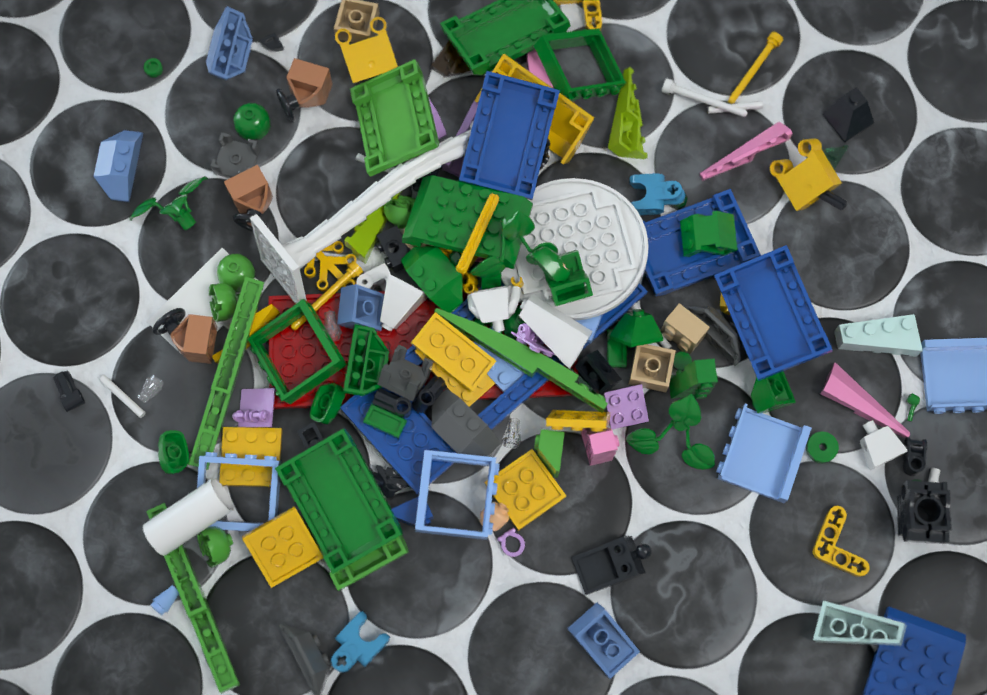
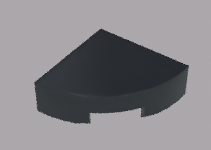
[259,33,284,52]

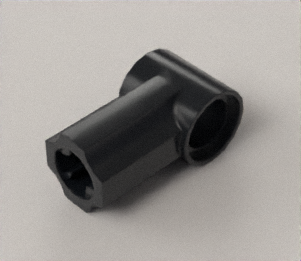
[53,371,85,412]
[412,376,447,413]
[372,388,412,419]

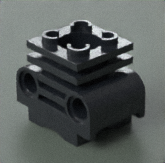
[897,480,952,544]

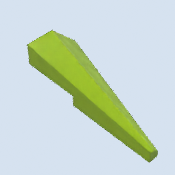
[608,67,648,159]
[344,191,402,264]

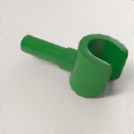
[906,393,920,422]

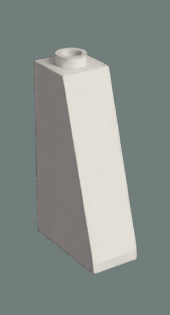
[519,295,593,368]

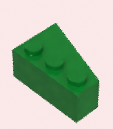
[669,359,718,399]

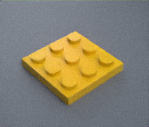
[546,410,611,432]
[219,427,282,487]
[484,449,567,531]
[241,506,323,588]

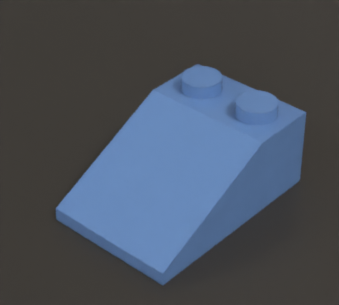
[567,602,640,679]

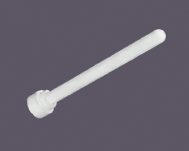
[662,78,747,117]

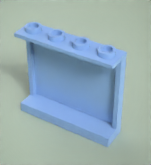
[920,338,987,414]
[716,404,811,503]

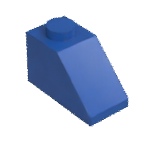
[392,497,434,527]

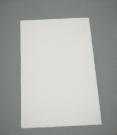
[146,248,257,352]

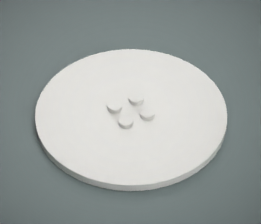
[501,178,648,321]

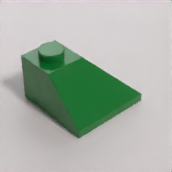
[609,309,663,347]
[751,371,796,414]

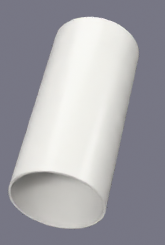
[143,478,234,556]

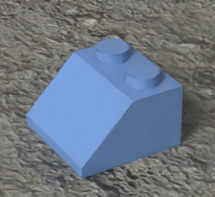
[337,284,385,331]

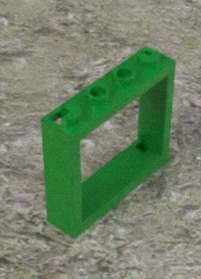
[534,28,626,102]
[248,299,347,404]

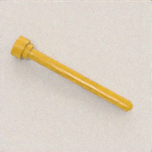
[728,32,783,104]
[291,261,363,330]

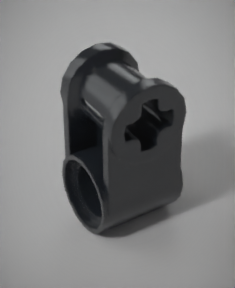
[903,437,927,476]

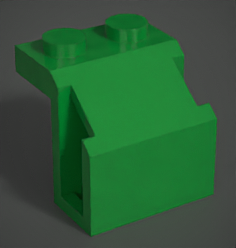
[680,211,737,257]
[543,250,593,307]

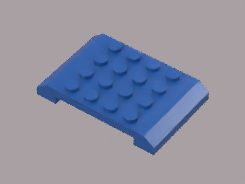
[459,71,560,200]
[643,189,761,296]
[714,245,833,381]
[863,607,966,695]

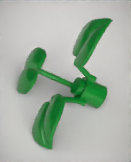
[129,176,208,230]
[471,210,558,278]
[626,394,715,470]

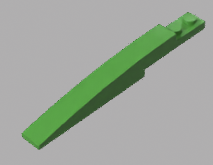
[188,276,265,470]
[434,308,608,413]
[146,503,240,694]

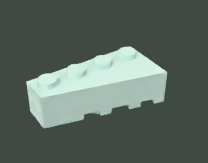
[834,314,923,357]
[813,601,906,646]

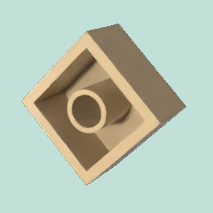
[334,0,379,43]
[661,303,710,354]
[628,344,676,392]

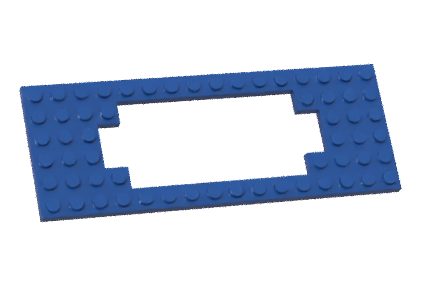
[340,279,648,495]

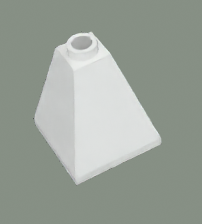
[380,274,428,331]

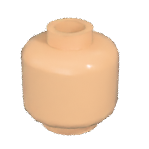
[480,502,509,531]

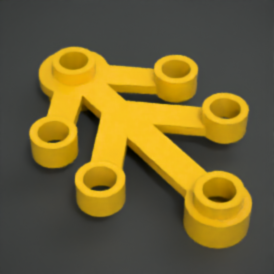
[304,241,357,291]

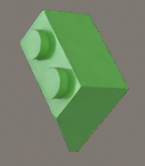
[534,429,564,478]

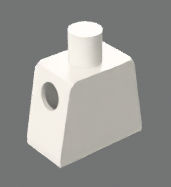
[860,420,907,470]

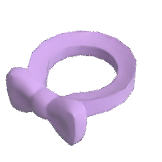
[497,528,525,557]

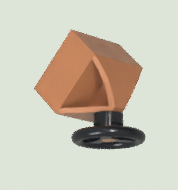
[276,58,333,123]
[224,165,273,231]
[152,308,218,364]

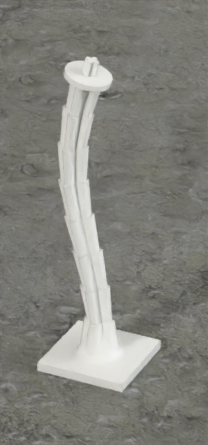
[250,121,474,304]

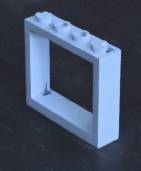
[415,450,499,540]
[197,452,282,531]

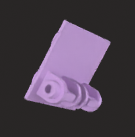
[511,323,556,357]
[603,384,649,430]
[232,388,275,427]

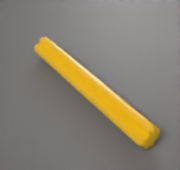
[456,193,499,274]

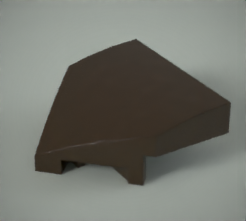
[430,40,472,77]

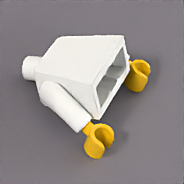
[464,277,524,332]

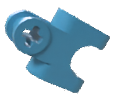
[629,173,685,215]
[331,611,390,672]

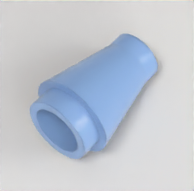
[150,585,179,616]

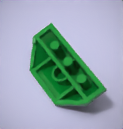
[401,246,463,313]
[343,324,389,396]

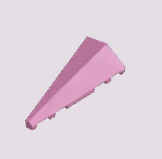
[699,121,792,181]
[820,363,910,438]

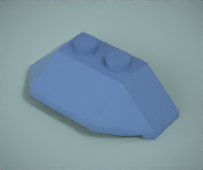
[206,6,253,80]
[94,130,143,202]

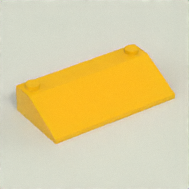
[474,54,595,164]

